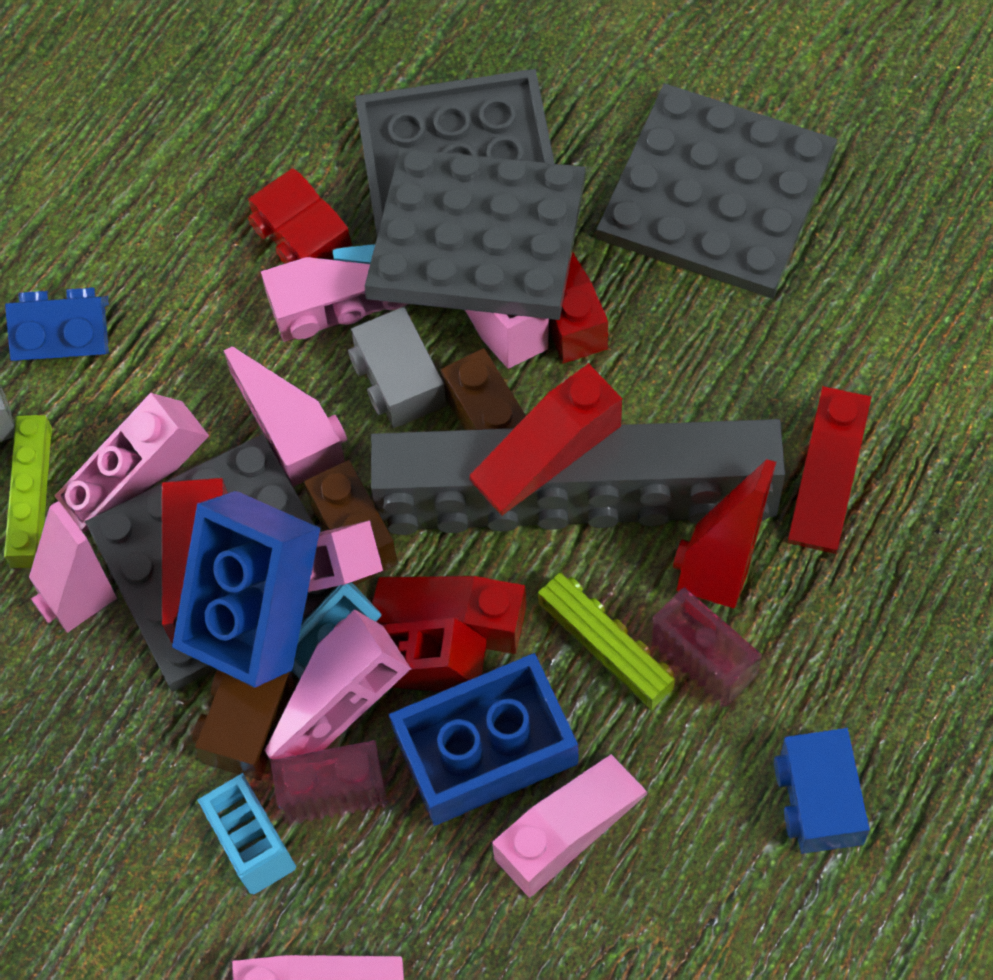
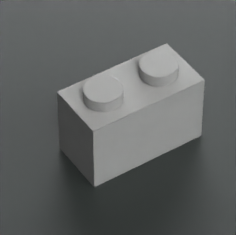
[348,307,446,429]

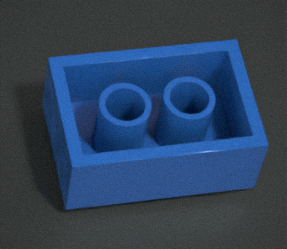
[172,491,320,687]
[389,653,578,826]

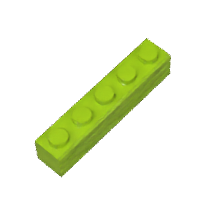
[4,415,52,568]
[538,572,675,710]

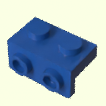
[5,287,109,361]

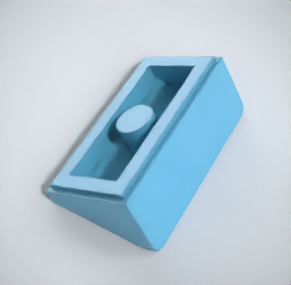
[292,582,382,679]

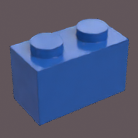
[774,728,870,854]

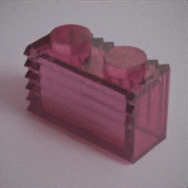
[651,587,762,707]
[271,740,388,826]

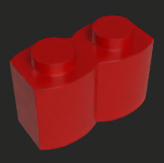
[248,168,352,264]

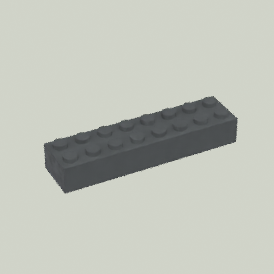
[371,419,785,535]

